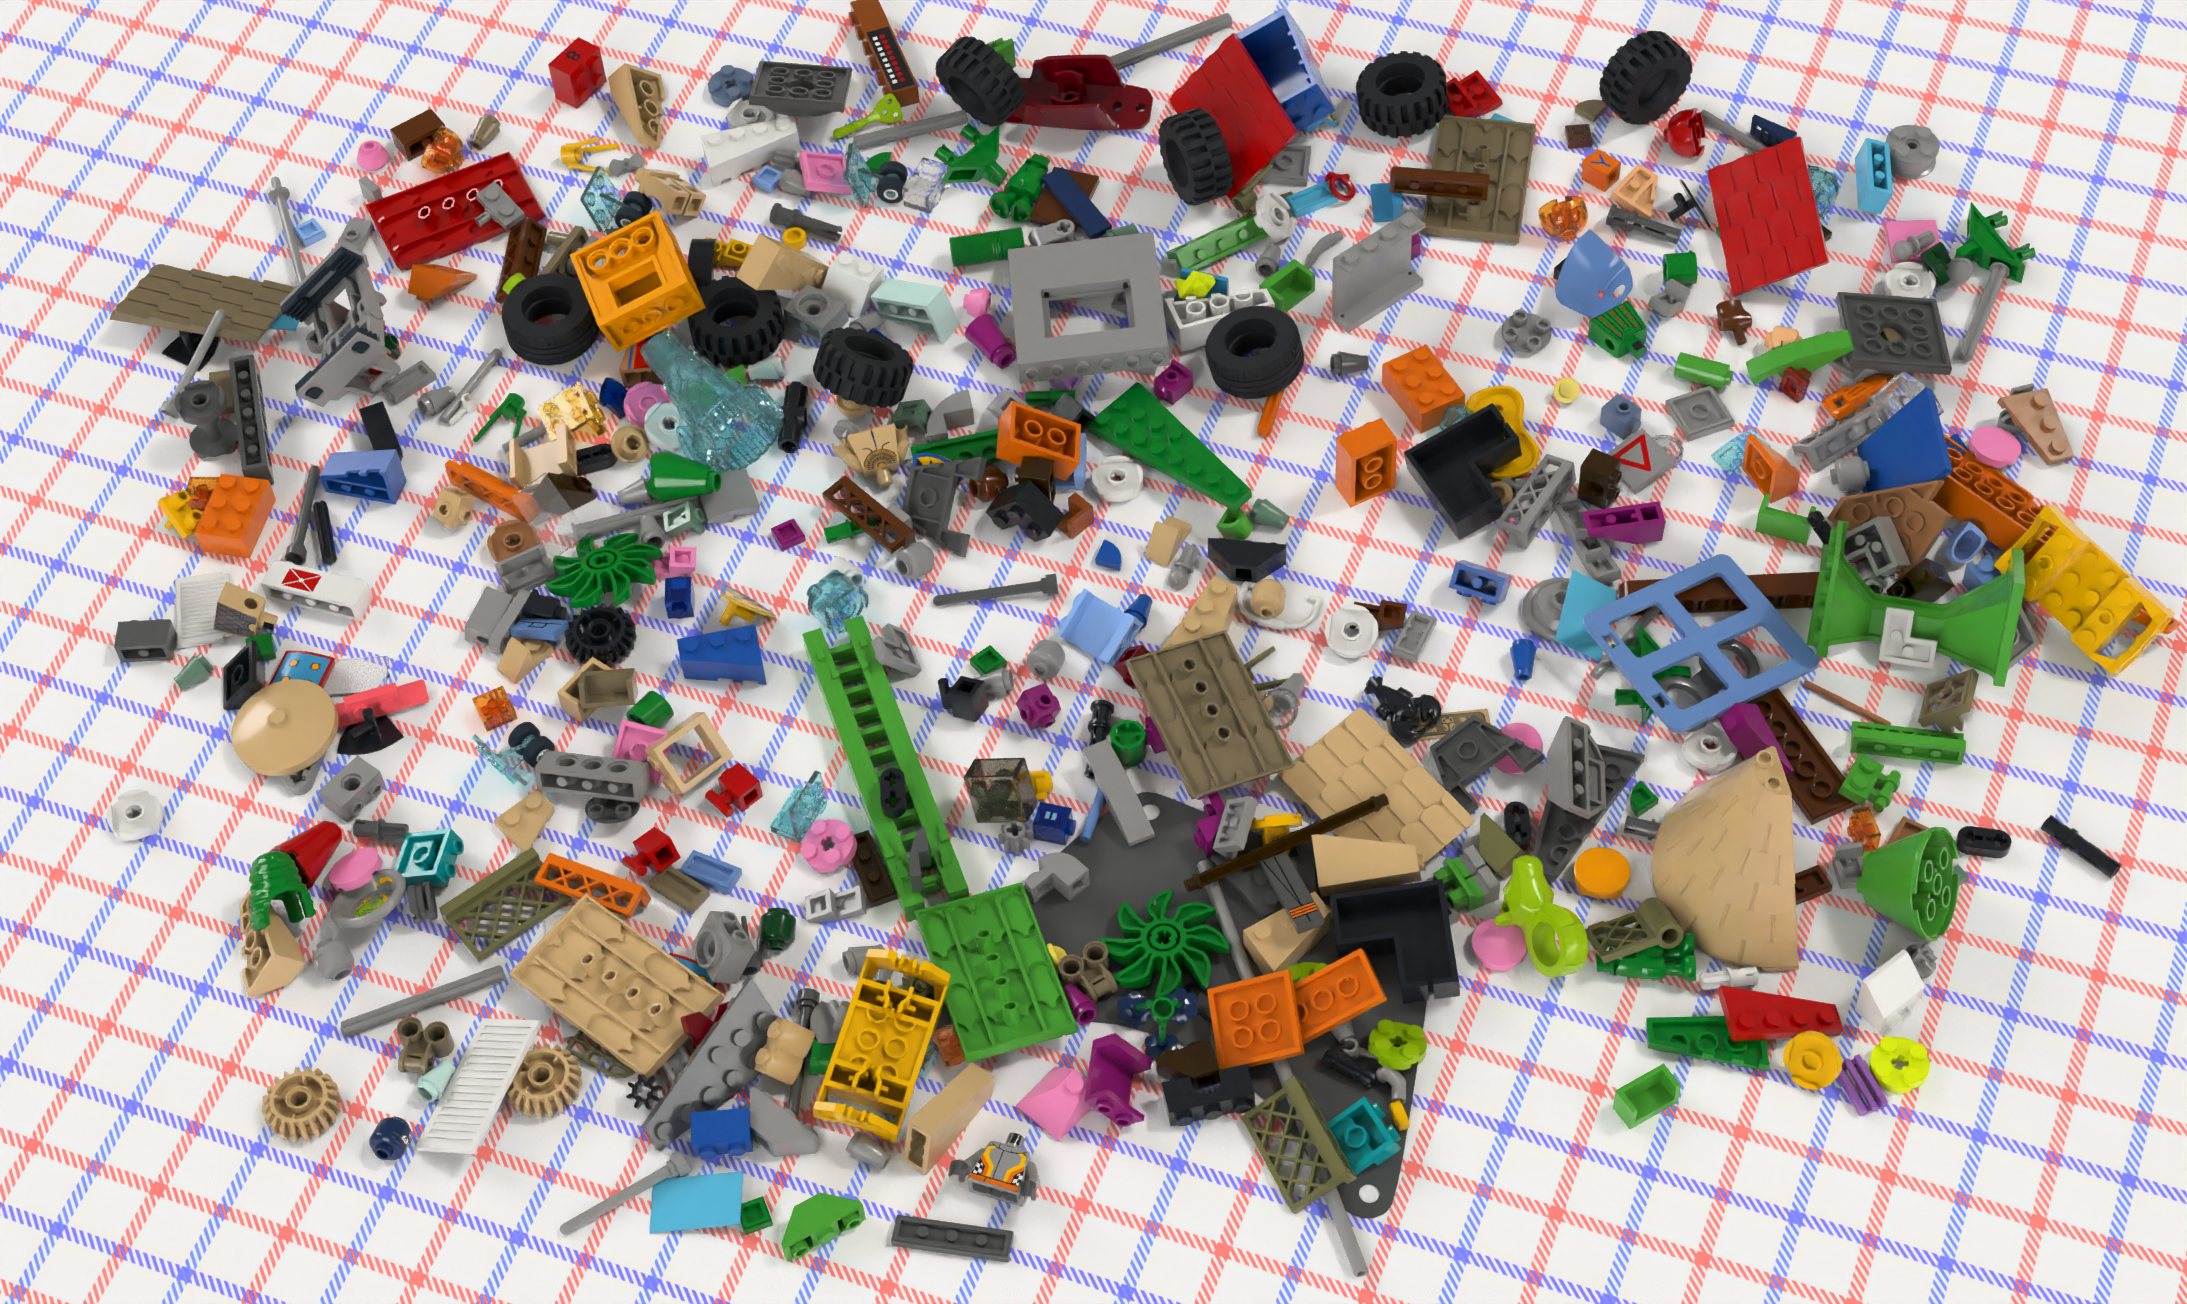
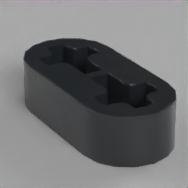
[576,443,617,475]
[880,768,907,819]
[1503,801,1531,851]
[1955,826,2012,858]

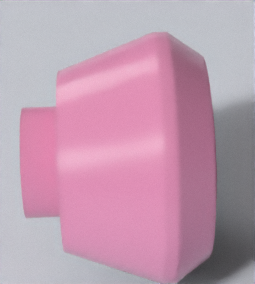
[357,140,389,171]
[963,287,991,318]

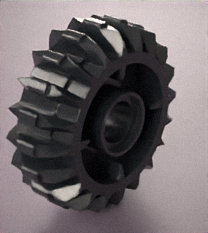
[565,603,637,668]

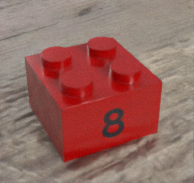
[548,37,607,109]

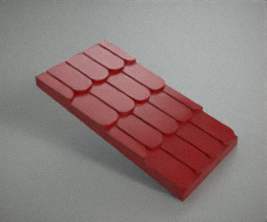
[1169,33,1299,200]
[1707,136,1830,297]
[365,152,546,271]

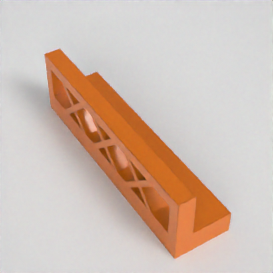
[445,459,543,524]
[534,852,651,919]

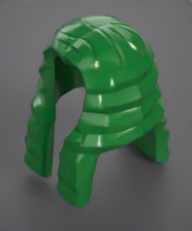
[249,851,316,931]

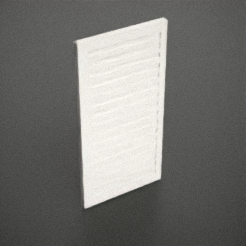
[414,1018,542,1154]

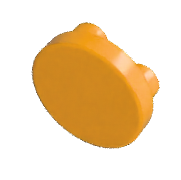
[1573,847,1631,900]

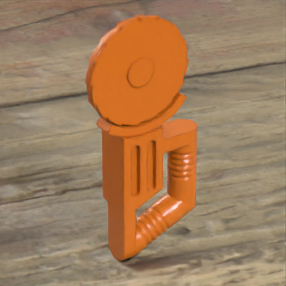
[1821,373,1899,420]

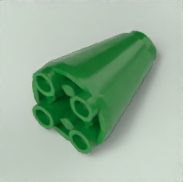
[646,451,722,502]

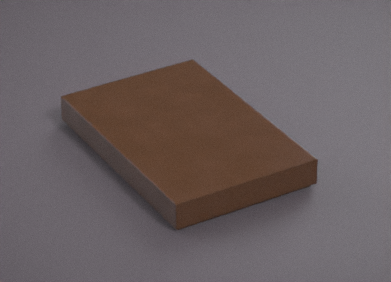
[1030,166,1100,232]

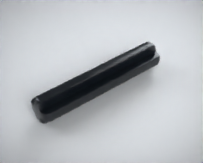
[313,500,337,565]

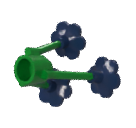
[1118,988,1199,1060]

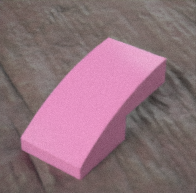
[650,546,697,578]

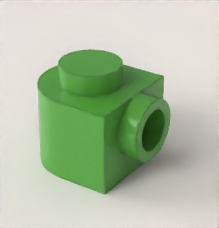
[1216,508,1253,540]

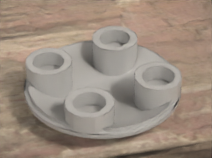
[1501,309,1551,353]

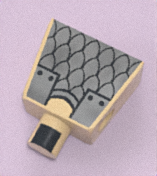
[214,582,278,638]

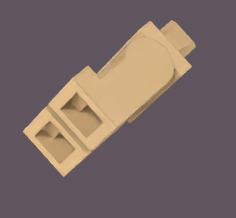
[634,168,707,217]

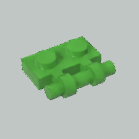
[1838,753,1901,812]

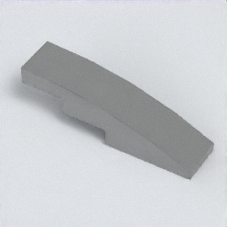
[1555,499,1622,584]
[1083,739,1155,847]

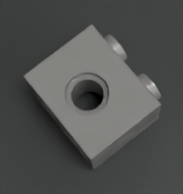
[783,284,849,343]
[692,911,755,984]

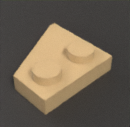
[494,789,555,853]

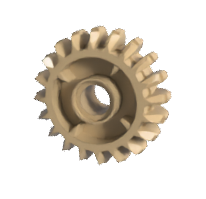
[506,1042,582,1119]
[262,1066,341,1143]

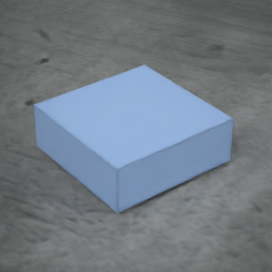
[751,165,783,194]
[293,218,327,248]

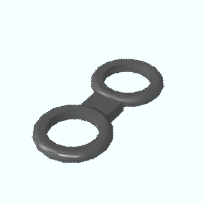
[1654,639,1760,732]

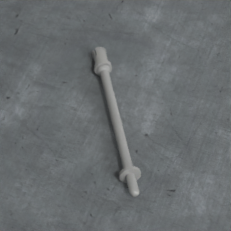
[268,176,306,285]

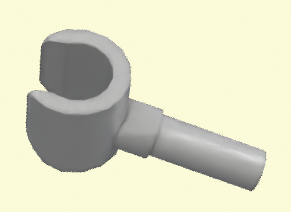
[1342,1038,1378,1061]

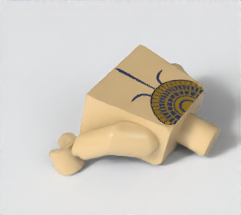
[831,423,909,488]

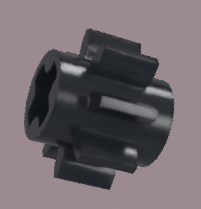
[626,1074,663,1111]

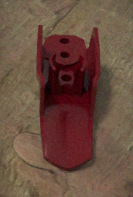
[1005,55,1153,131]

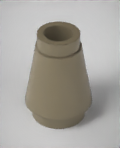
[470,114,501,150]

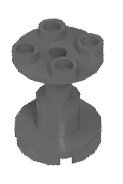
[174,380,238,459]

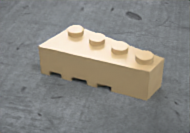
[735,233,829,290]
[1162,575,1238,649]

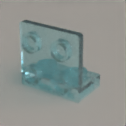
[770,770,827,843]

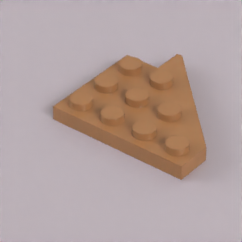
[1827,480,1952,577]

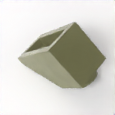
[1479,812,1527,880]

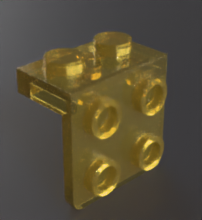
[538,381,608,441]

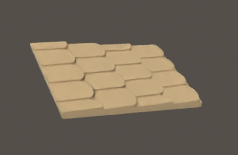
[1276,707,1476,887]
[509,893,725,1080]

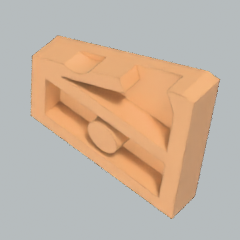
[1610,163,1659,220]

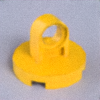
[1249,813,1302,857]
[1783,1031,1842,1090]

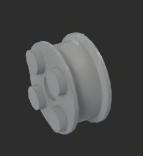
[1886,125,1940,179]

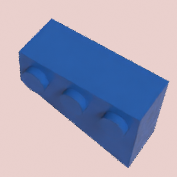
[320,449,407,505]
[677,624,767,685]

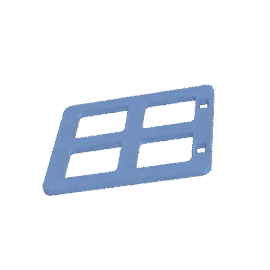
[1583,554,1819,733]

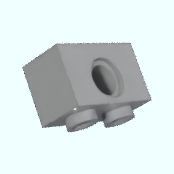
[319,755,386,822]

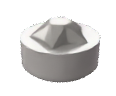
[833,420,860,443]

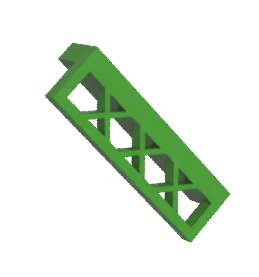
[1166,214,1268,271]
[1850,721,1966,765]

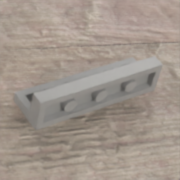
[1791,399,1893,470]
[1496,454,1576,550]

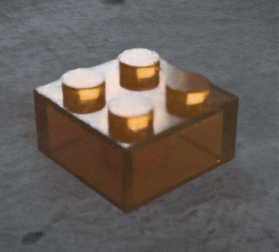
[186,477,219,511]
[472,685,518,732]
[1847,806,1881,857]
[932,1023,966,1069]

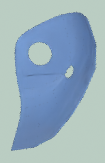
[1555,229,1633,318]

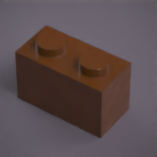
[390,108,449,162]

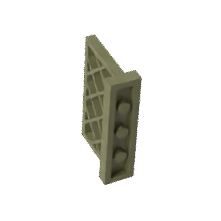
[439,847,572,962]
[1241,1075,1357,1214]

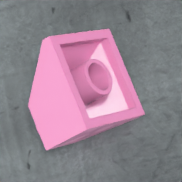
[1016,1067,1093,1141]

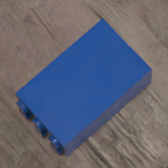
[1237,6,1336,131]

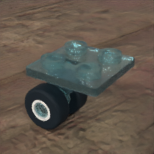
[843,142,908,208]
[580,166,652,233]
[471,722,555,787]

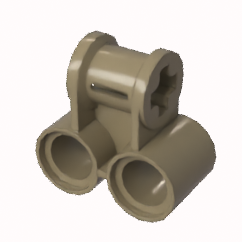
[1058,941,1118,1003]
[396,1017,455,1076]

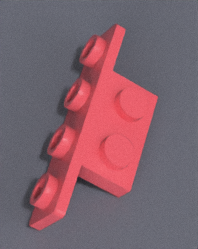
[335,679,430,729]

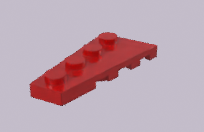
[1717,985,1844,1042]

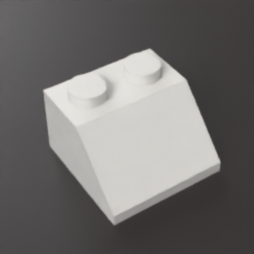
[822,250,885,318]
[1855,949,1925,1033]

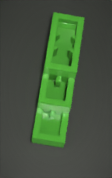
[1746,330,1855,385]

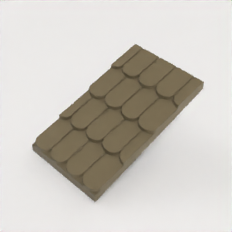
[1421,115,1536,244]
[110,264,296,343]
[1125,630,1295,800]

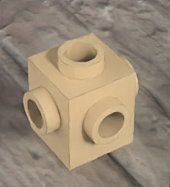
[432,487,476,529]

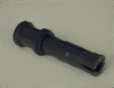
[1084,700,1115,779]

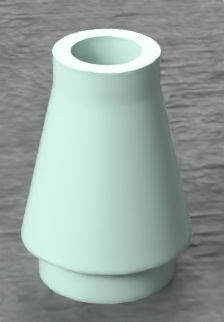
[415,1060,455,1102]

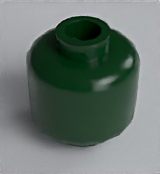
[759,908,796,951]

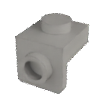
[1648,279,1691,317]
[1831,842,1864,889]

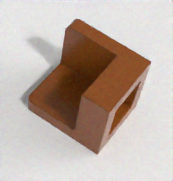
[1057,492,1094,539]

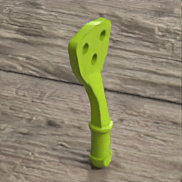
[833,93,903,139]

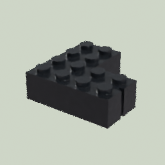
[1403,403,1522,540]
[1330,879,1460,1004]

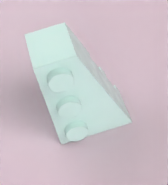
[871,278,960,344]

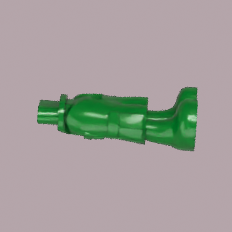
[989,154,1050,223]
[1596,932,1696,981]

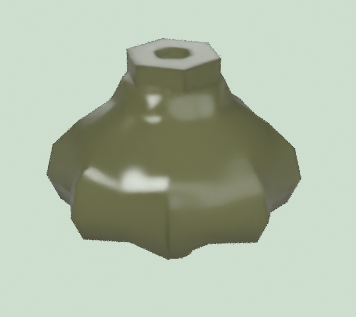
[902,976,932,998]

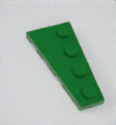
[1645,1016,1769,1071]

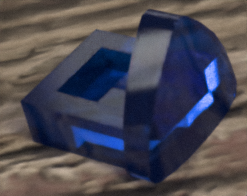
[599,377,628,420]

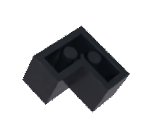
[985,480,1064,542]

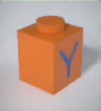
[1581,149,1621,192]

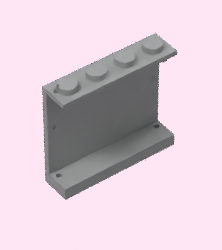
[1332,211,1426,333]

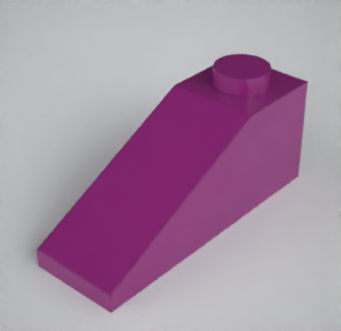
[1582,501,1666,544]
[1718,703,1794,778]

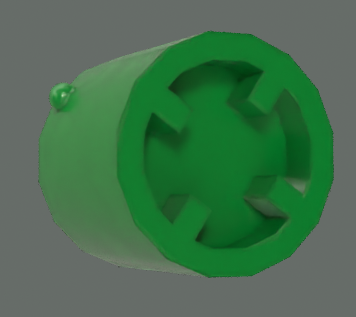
[1662,250,1698,286]
[626,691,674,729]
[1110,720,1147,767]

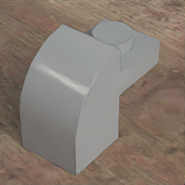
[1025,852,1090,904]

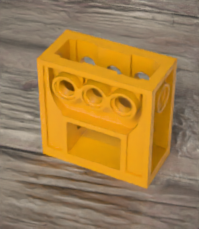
[570,210,706,353]

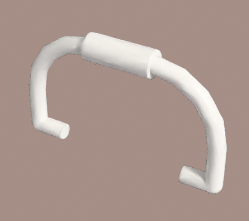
[1238,581,1323,631]

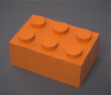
[1382,345,1466,434]
[996,401,1081,481]
[1335,418,1397,508]
[194,473,276,558]

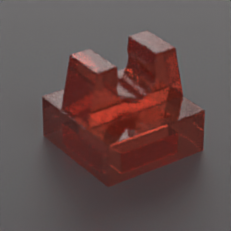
[1778,367,1812,403]

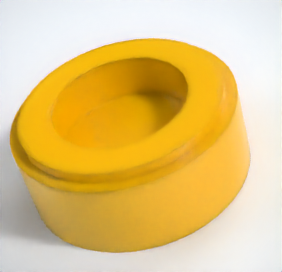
[782,227,807,250]
[1389,1100,1410,1131]

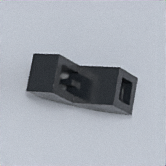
[688,239,718,290]

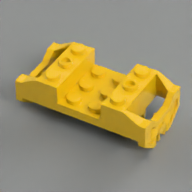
[1994,504,2175,675]
[813,949,951,1143]

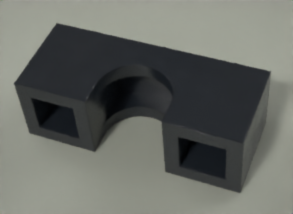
[1161,1064,1256,1127]

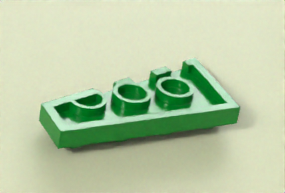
[910,429,1001,466]

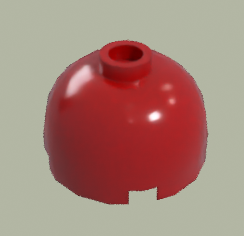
[1664,108,1705,157]

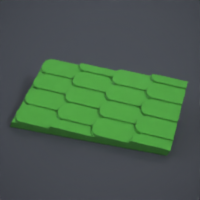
[914,882,1077,1063]

